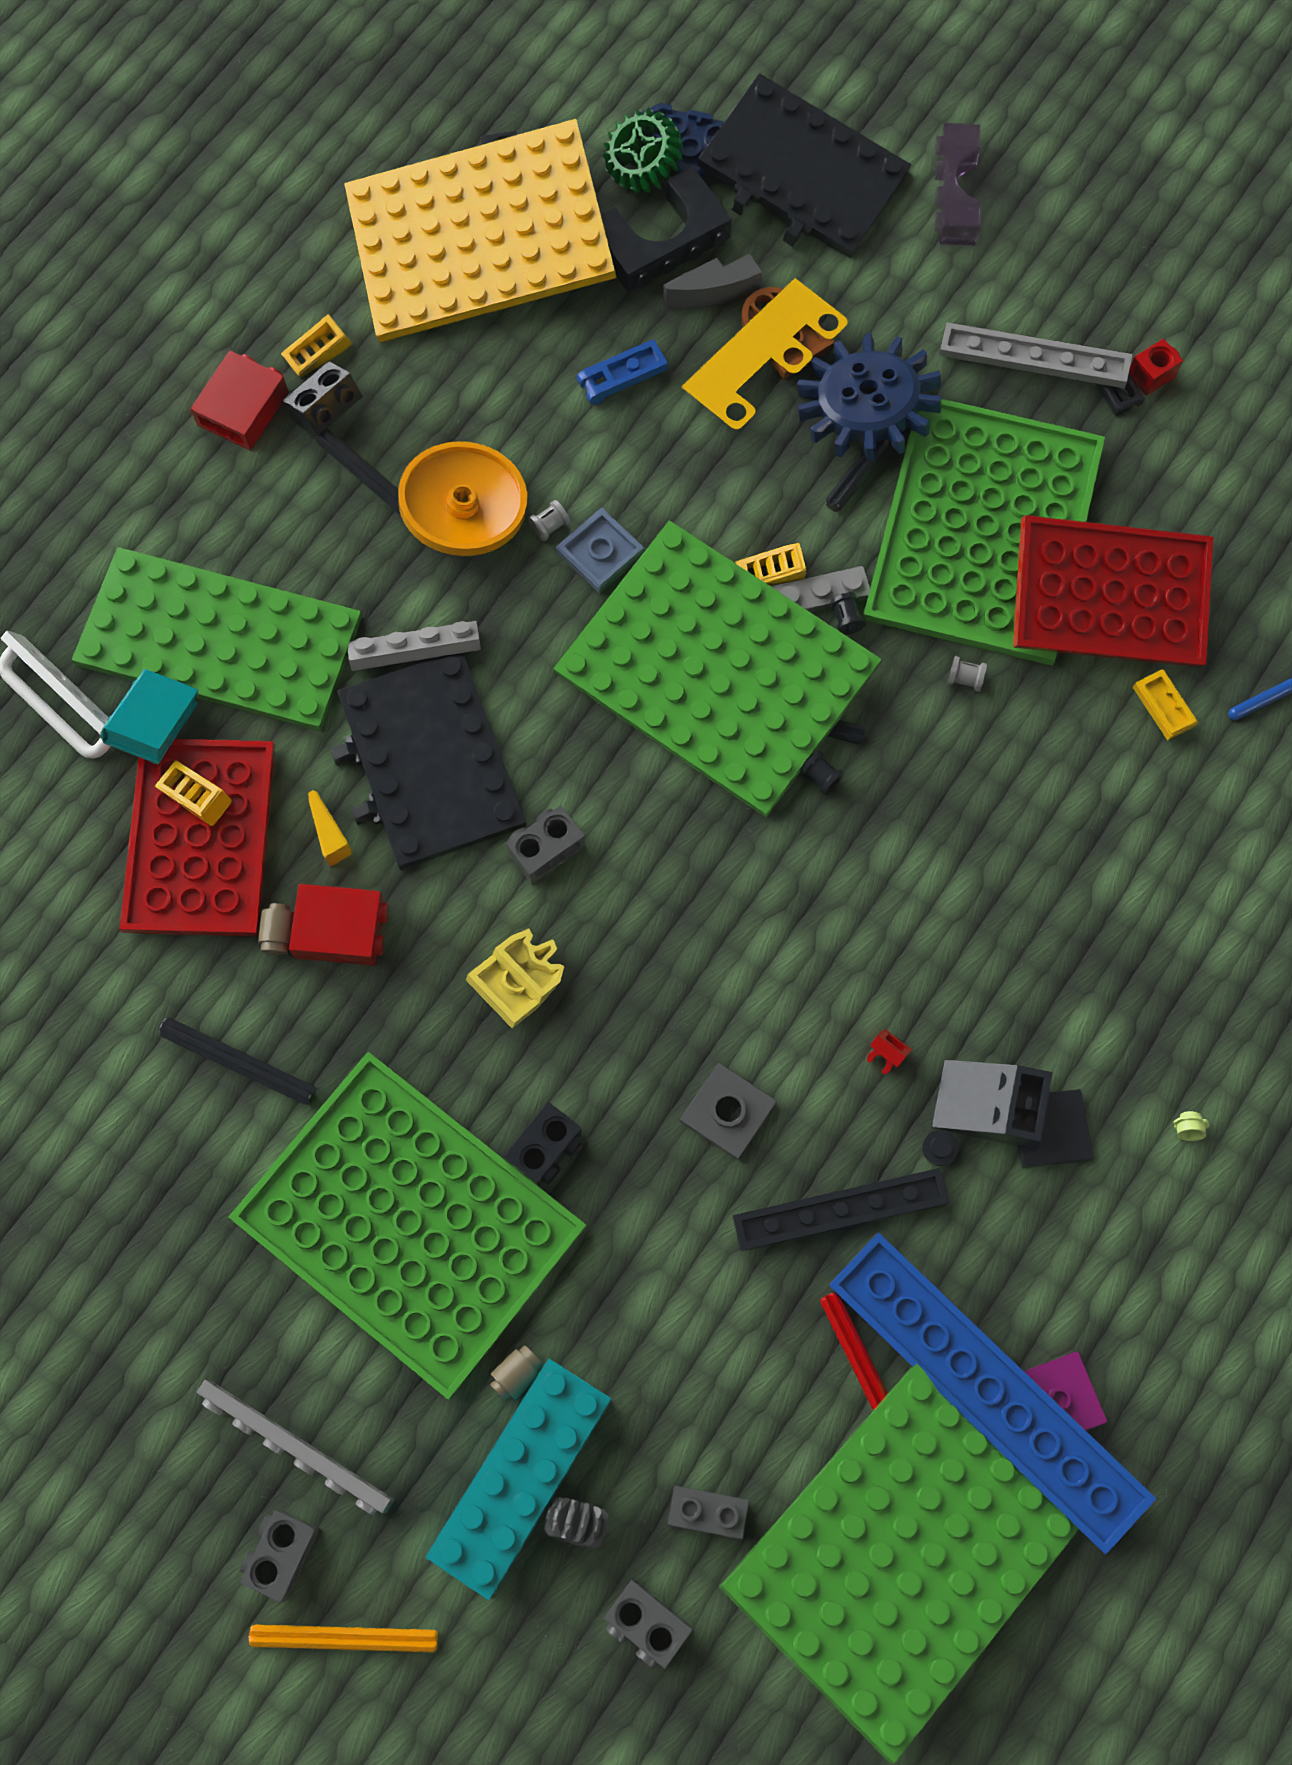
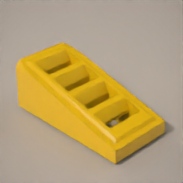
[281,314,352,378]
[735,543,806,586]
[155,760,232,826]
[308,790,352,866]

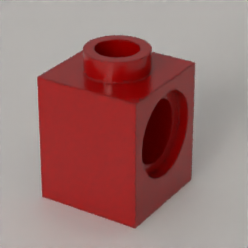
[1129,338,1183,396]

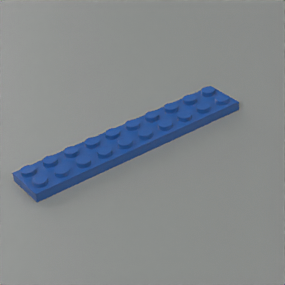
[829,1232,1156,1555]

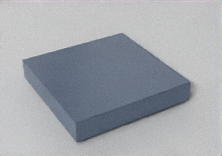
[555,508,646,594]

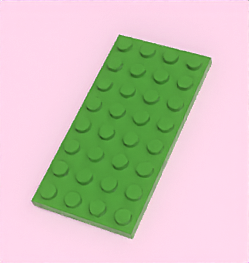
[72,547,362,731]

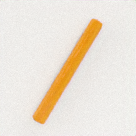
[249,1625,438,1652]

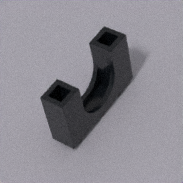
[601,167,732,292]

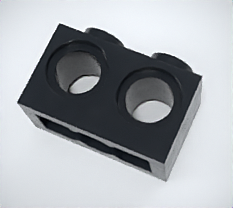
[283,361,363,436]
[503,1101,583,1187]

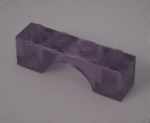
[934,123,980,246]

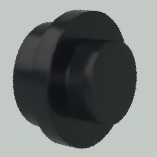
[922,1130,958,1166]

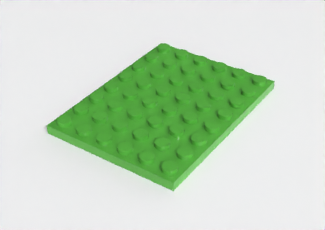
[863,399,1105,666]
[553,520,882,818]
[229,1052,587,1401]
[719,1364,1079,1764]

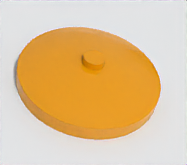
[399,442,527,556]

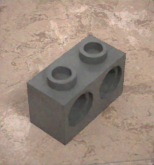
[506,805,586,885]
[667,1486,749,1539]
[240,1510,321,1603]
[604,1579,692,1669]

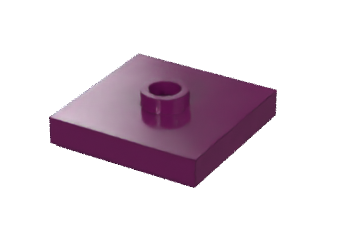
[1024,1351,1107,1430]

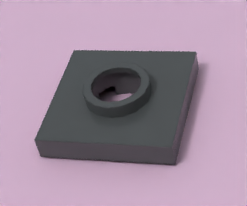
[679,1062,777,1161]

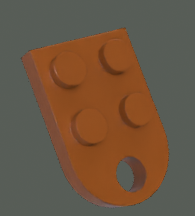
[741,287,834,380]

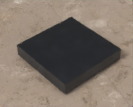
[1018,1089,1094,1168]

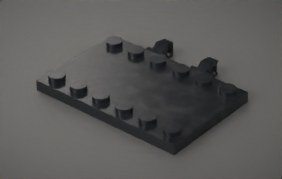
[697,73,912,259]
[331,653,527,870]

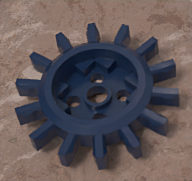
[798,333,942,461]

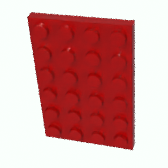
[1013,515,1214,667]
[119,739,275,936]

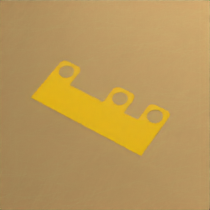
[681,278,848,429]

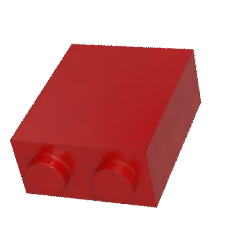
[190,350,289,451]
[289,884,389,966]

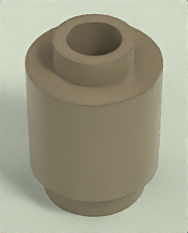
[258,903,294,955]
[490,1345,544,1401]

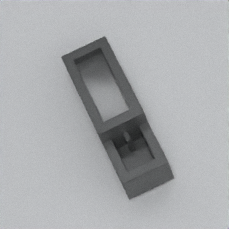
[663,254,762,308]

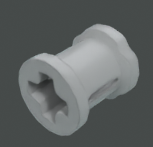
[528,500,571,542]
[947,656,987,692]

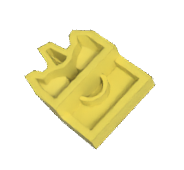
[466,929,564,1029]

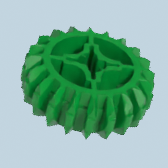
[602,108,684,194]

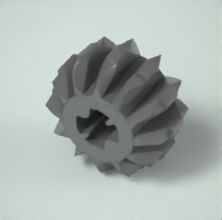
[544,1497,609,1549]

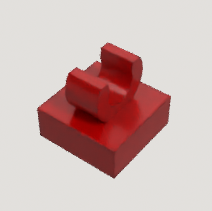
[867,1029,912,1074]

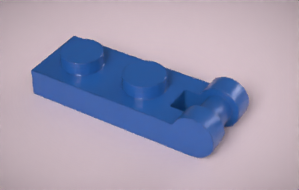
[576,339,668,405]

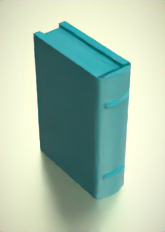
[100,669,198,764]

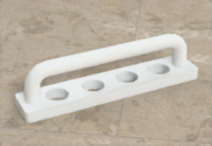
[0,631,111,759]

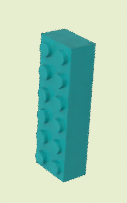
[425,1358,612,1600]

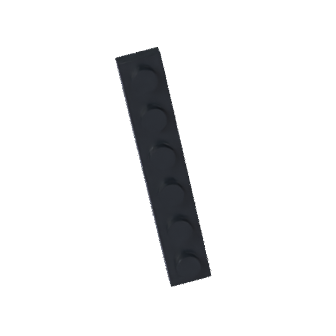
[732,1168,950,1252]

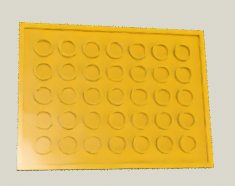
[344,119,616,343]

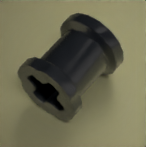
[830,592,866,635]
[800,751,844,795]

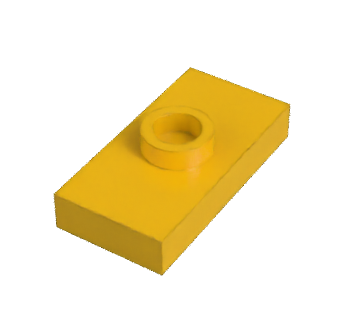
[1133,669,1199,741]

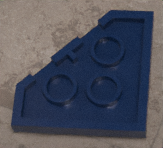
[642,103,725,177]

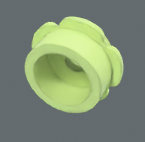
[1174,1111,1209,1141]

